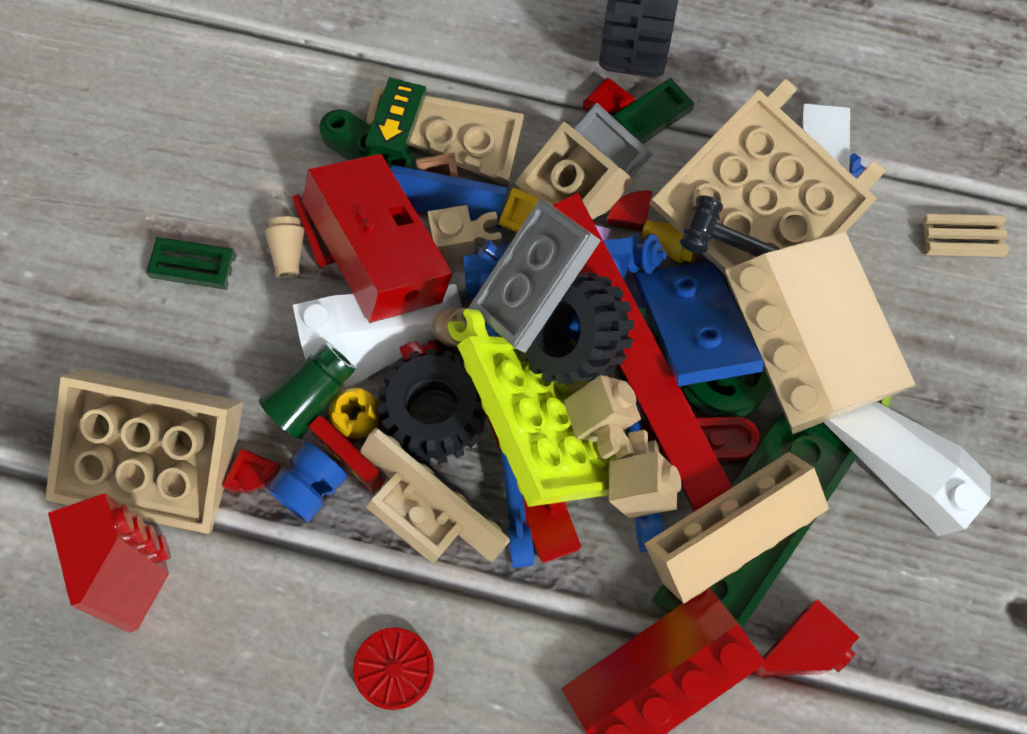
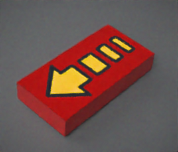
[308,416,383,494]

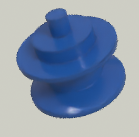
[628,233,667,274]

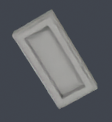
[574,102,653,177]

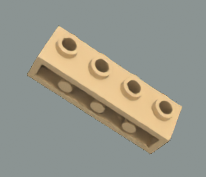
[644,452,829,603]

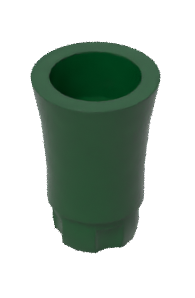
[259,342,356,440]

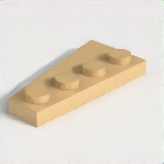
[366,87,524,188]

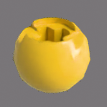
[328,387,381,440]

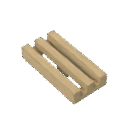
[922,214,1010,257]

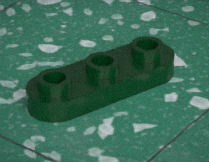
[319,109,418,170]

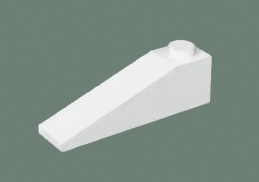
[293,284,462,391]
[824,401,991,536]

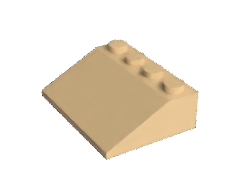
[725,232,916,434]
[45,369,243,534]

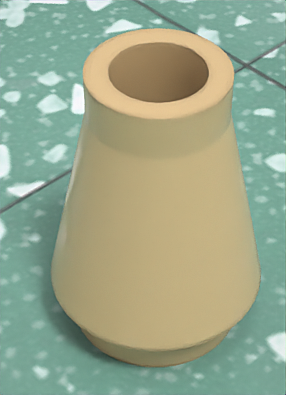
[264,216,305,278]

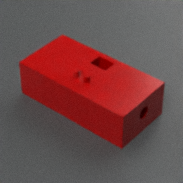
[302,154,453,323]

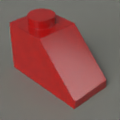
[754,599,859,676]

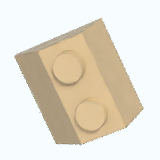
[515,121,635,220]

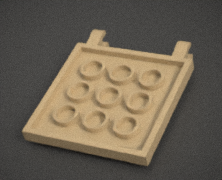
[649,78,887,275]

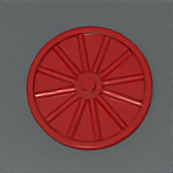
[353,627,434,710]

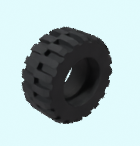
[599,0,678,78]

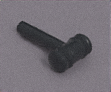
[680,195,779,257]

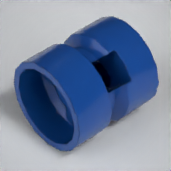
[265,441,347,523]

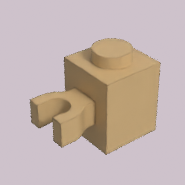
[427,205,502,266]
[564,375,641,460]
[609,430,681,518]

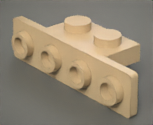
[360,428,510,564]

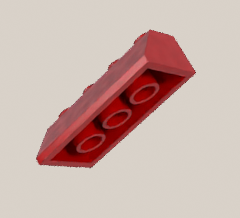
[48,493,171,633]
[561,588,766,734]

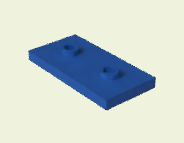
[636,261,764,386]

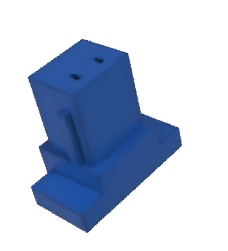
[849,153,866,178]

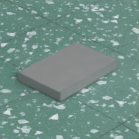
[469,198,601,353]

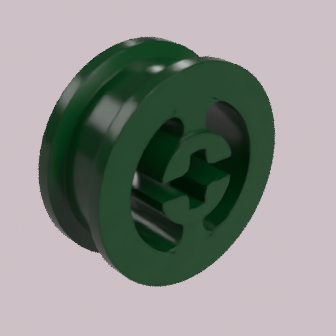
[681,367,772,417]

